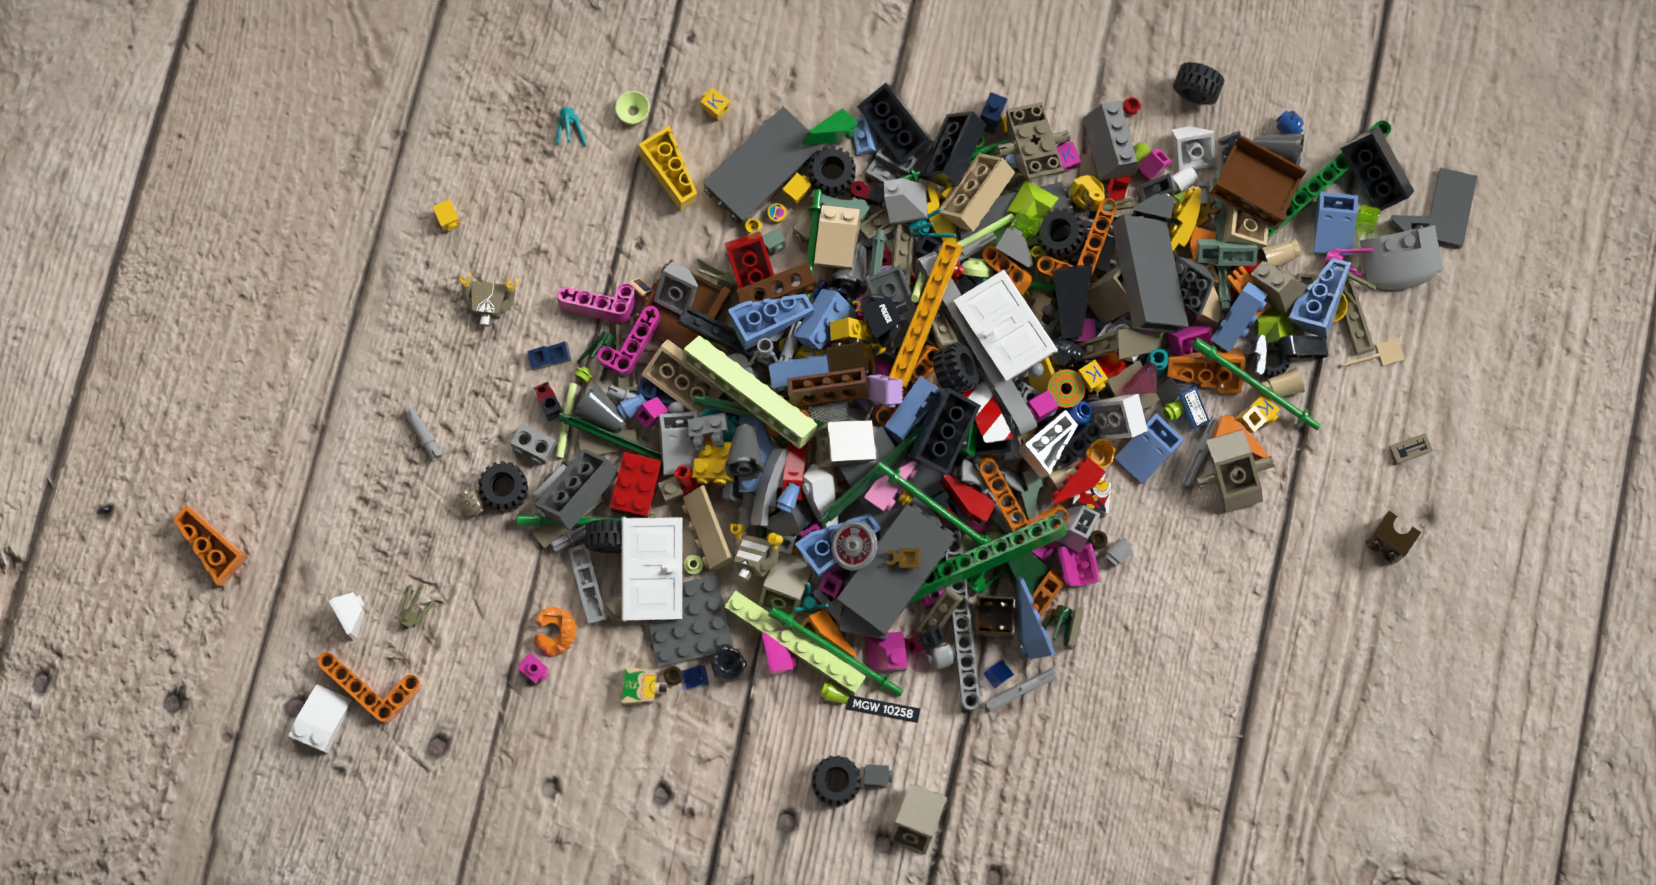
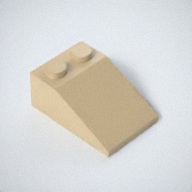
[814,205,861,269]

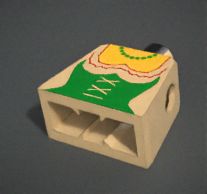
[622,666,668,705]

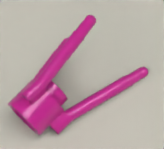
[1325,248,1373,278]

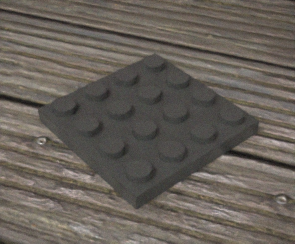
[648,575,734,668]

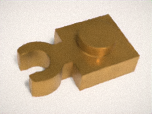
[1195,199,1221,228]
[886,548,921,568]

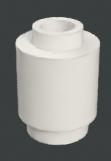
[1172,167,1198,193]

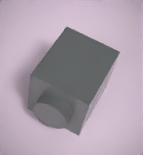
[864,764,893,787]

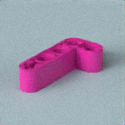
[557,284,635,324]
[597,306,661,376]

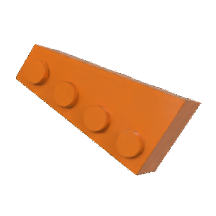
[173,505,248,586]

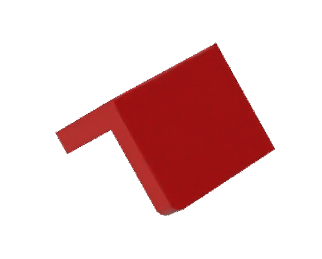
[1105,176,1131,201]
[1096,351,1126,379]

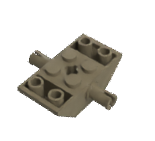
[996,102,1071,179]
[1197,429,1275,513]

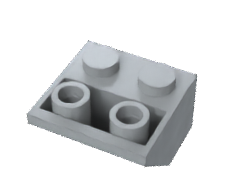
[1056,505,1100,553]

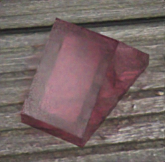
[1122,361,1157,394]

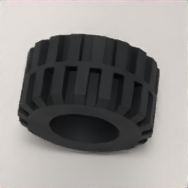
[1173,62,1225,105]
[809,146,856,198]
[1036,208,1087,260]
[933,342,980,394]
[478,461,529,513]
[585,519,622,553]
[812,755,861,807]

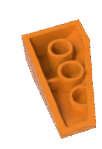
[1167,349,1245,393]

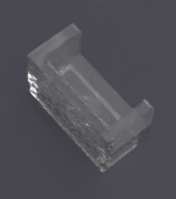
[808,400,850,423]

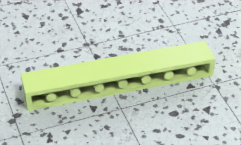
[682,336,817,449]
[725,591,866,696]

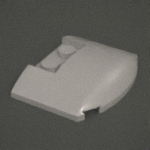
[1359,225,1443,290]

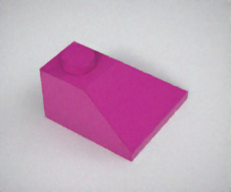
[1167,326,1214,357]
[865,632,907,673]
[762,633,797,677]

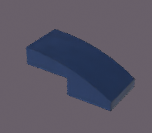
[527,341,572,370]
[636,377,677,406]

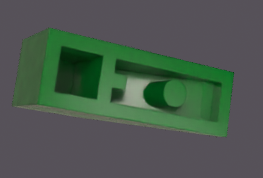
[802,108,858,145]

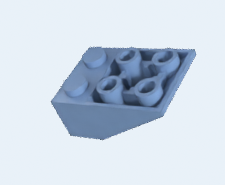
[1313,192,1358,256]
[1115,413,1184,484]

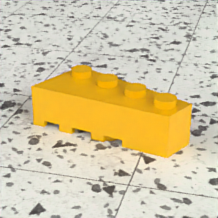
[638,125,697,211]

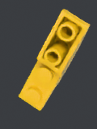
[926,183,959,244]
[1169,186,1201,251]

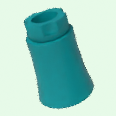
[1141,349,1168,380]

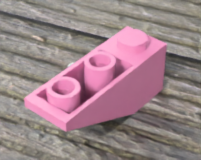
[864,461,919,513]

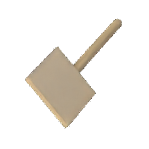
[1340,339,1405,367]

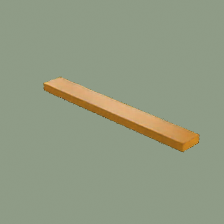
[889,240,963,388]

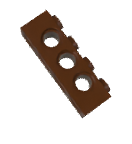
[737,262,818,303]
[787,367,869,407]

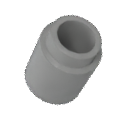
[1105,538,1133,567]

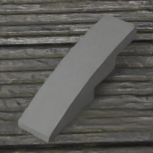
[751,449,787,526]
[568,544,607,624]

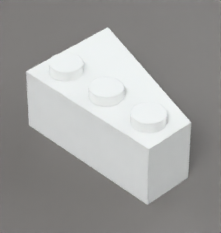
[1018,410,1077,479]

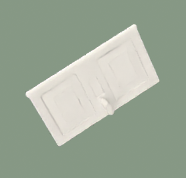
[953,270,1058,382]
[622,517,682,621]

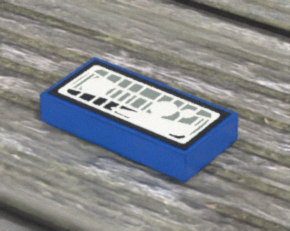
[1178,386,1210,429]

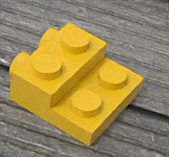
[692,442,734,485]

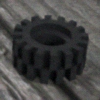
[1255,342,1291,379]

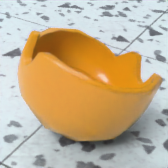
[1085,439,1115,469]

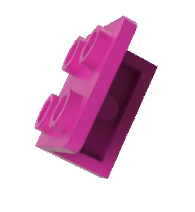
[1057,544,1101,588]

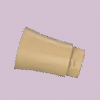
[1257,240,1301,267]
[1261,367,1305,399]
[1045,459,1081,493]

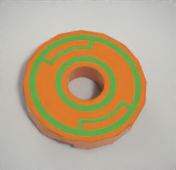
[1046,369,1086,408]

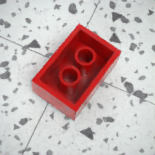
[724,232,779,290]
[610,452,662,518]

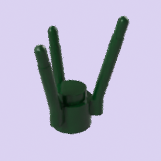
[577,331,616,381]
[1043,605,1072,646]

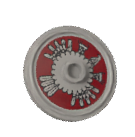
[832,521,877,570]

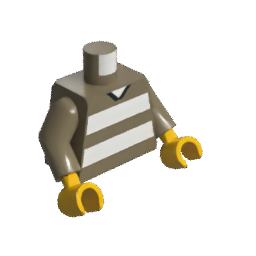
[730,524,783,582]

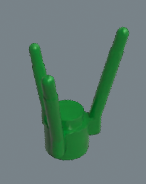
[967,568,1006,594]

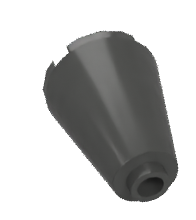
[1252,133,1304,166]
[829,243,867,297]
[572,383,626,433]
[725,424,764,480]

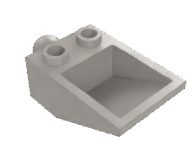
[657,402,699,476]

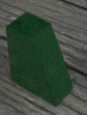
[1001,542,1050,594]

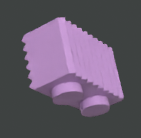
[866,375,903,407]

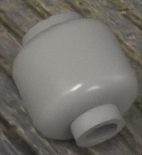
[926,642,956,670]

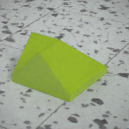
[1007,180,1059,229]
[1254,308,1295,347]

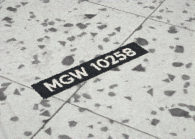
[846,695,920,723]

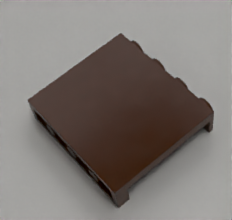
[1210,135,1307,230]
[633,260,732,351]

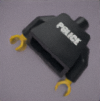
[853,294,909,355]

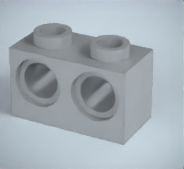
[511,423,557,464]

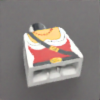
[1071,473,1111,517]

